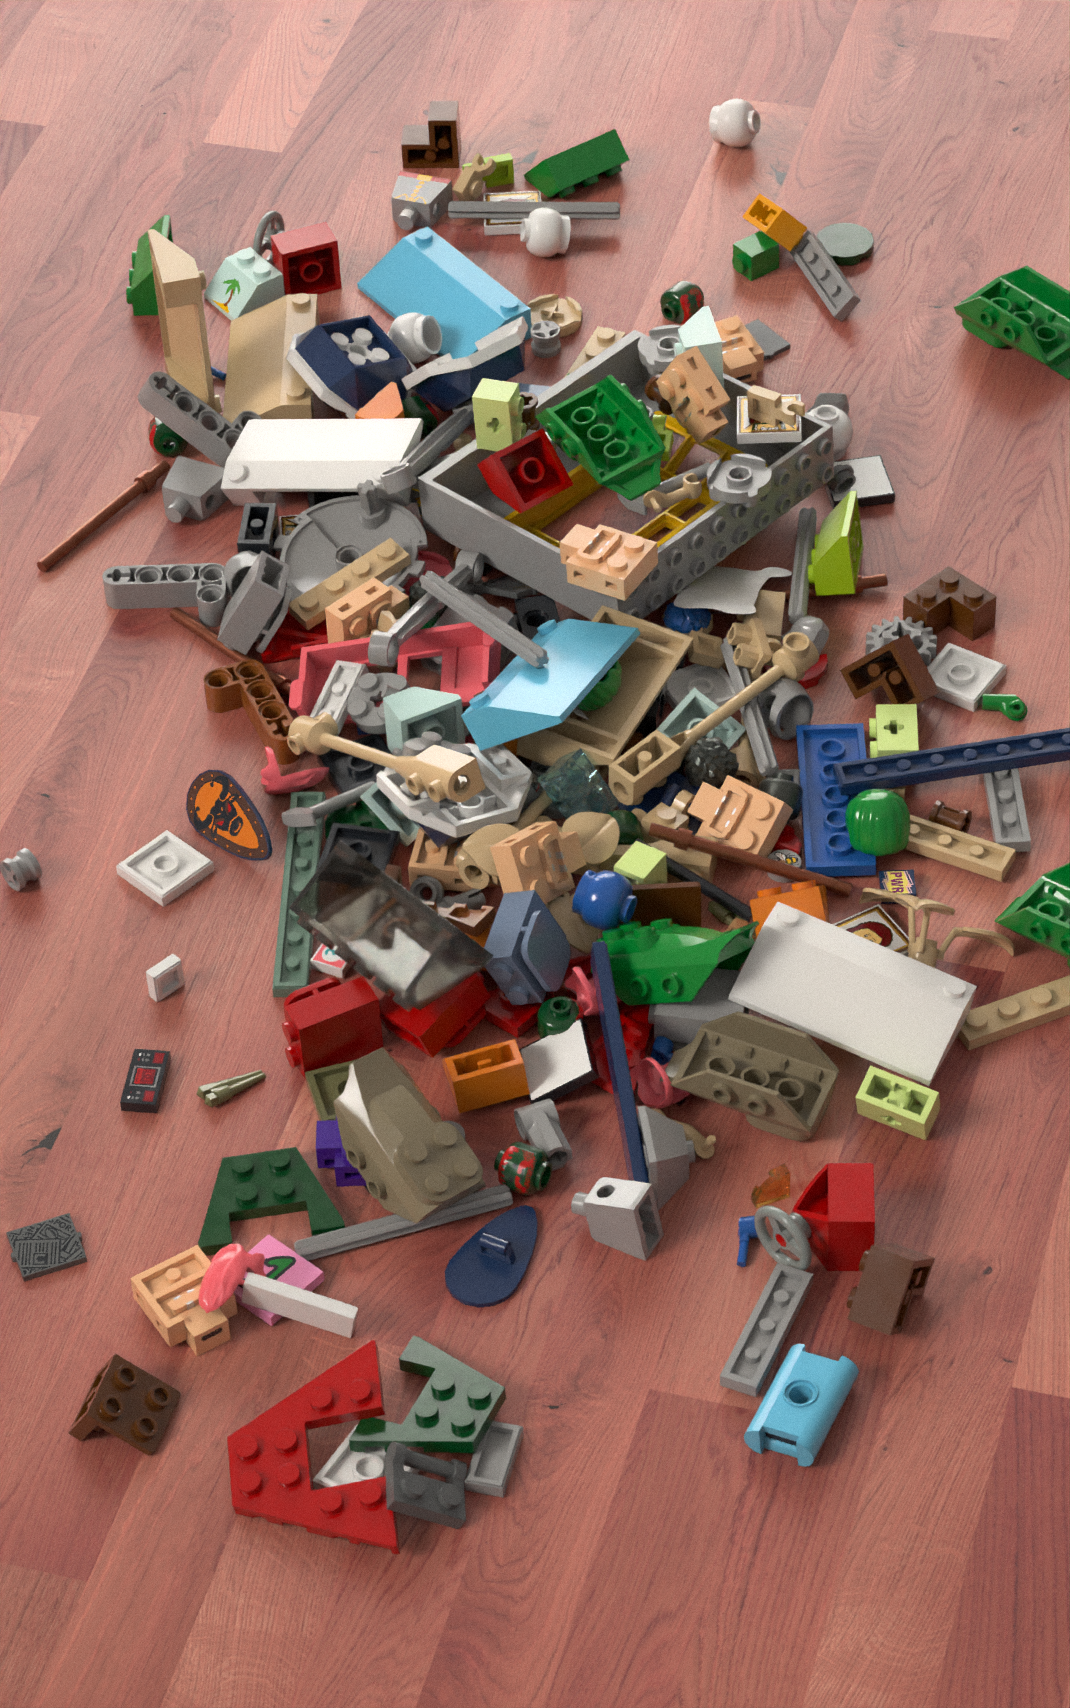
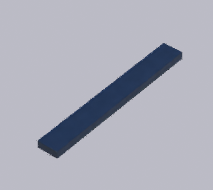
[833,728,1070,796]
[590,941,649,1183]

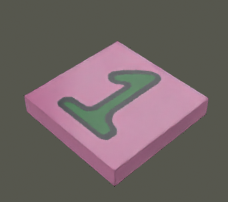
[234,1234,324,1326]

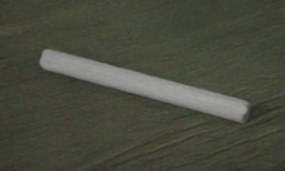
[448,201,620,219]
[788,507,817,624]
[419,571,549,668]
[720,637,779,777]
[294,1185,513,1261]

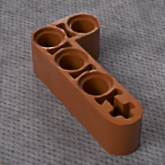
[203,659,301,765]

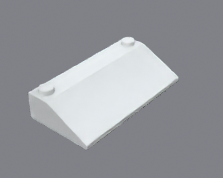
[221,419,424,506]
[728,902,977,1086]

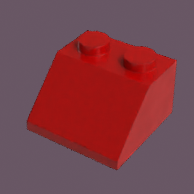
[477,428,574,514]

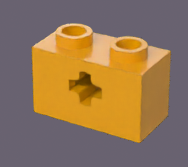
[742,193,807,251]

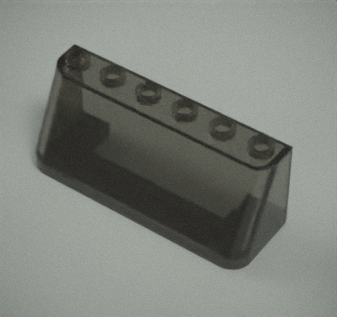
[289,840,494,1012]

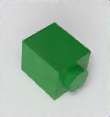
[732,230,779,281]

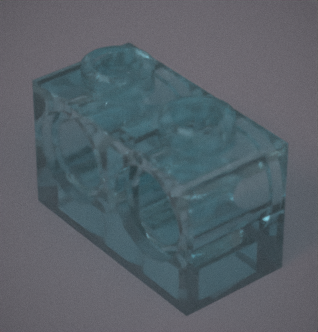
[537,748,620,820]

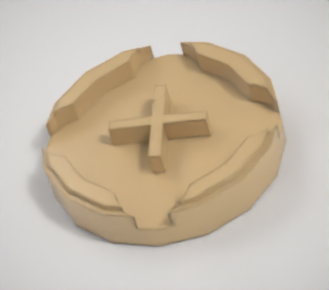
[527,294,582,338]

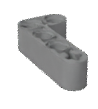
[138,371,262,468]
[102,563,230,627]

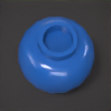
[572,870,637,931]

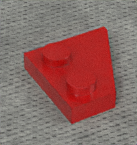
[261,610,328,664]

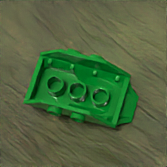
[954,265,1070,380]
[535,374,666,501]
[994,862,1070,968]
[591,919,759,1005]

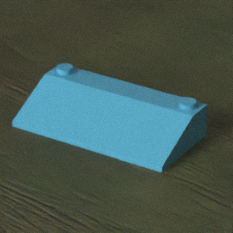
[357,226,531,359]
[461,619,641,751]

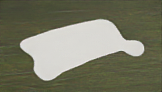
[674,567,792,614]

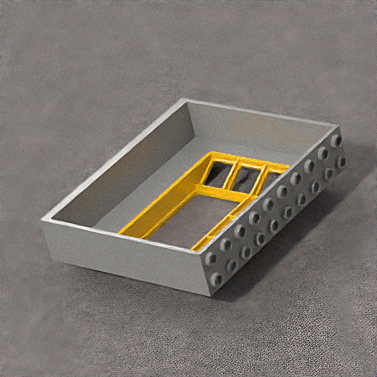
[418,330,834,620]

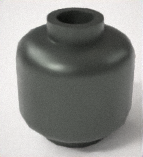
[758,773,803,825]

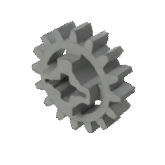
[865,616,937,666]

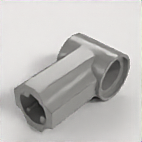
[514,1098,572,1171]

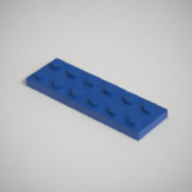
[796,723,876,877]

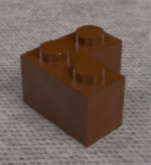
[401,101,461,168]
[903,566,997,641]
[840,634,940,705]
[847,1243,935,1335]

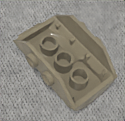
[660,1011,839,1141]
[333,1047,486,1224]

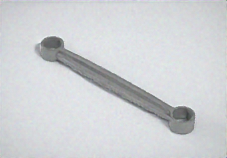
[380,399,475,494]
[368,550,484,667]

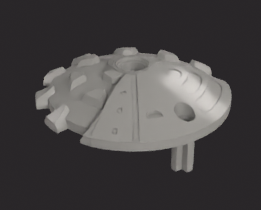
[273,480,428,603]

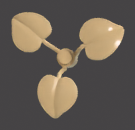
[462,812,619,954]
[859,888,1014,968]

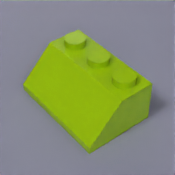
[808,491,864,596]

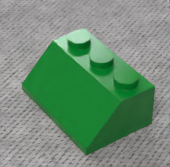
[524,129,630,198]
[126,215,174,316]

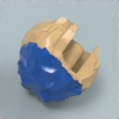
[662,600,713,636]

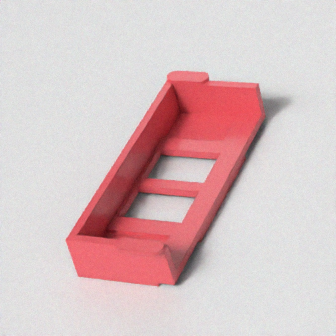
[289,622,501,725]

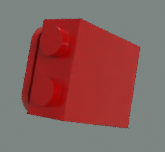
[379,947,491,1058]
[282,976,384,1079]

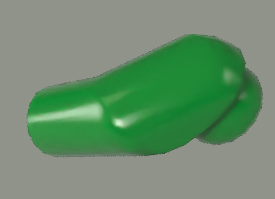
[982,693,1028,721]

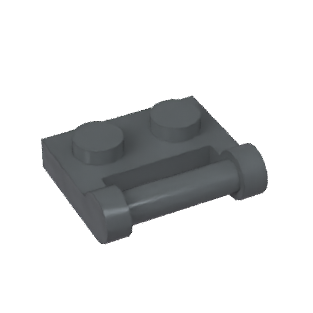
[385,1442,467,1529]

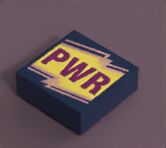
[879,869,917,904]

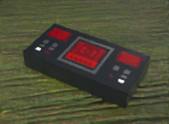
[120,1049,171,1113]

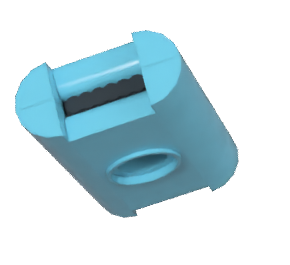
[744,1344,859,1467]

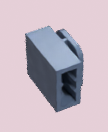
[480,890,571,1005]

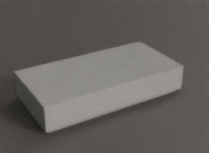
[464,1421,524,1498]

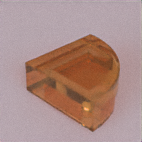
[751,1164,790,1208]

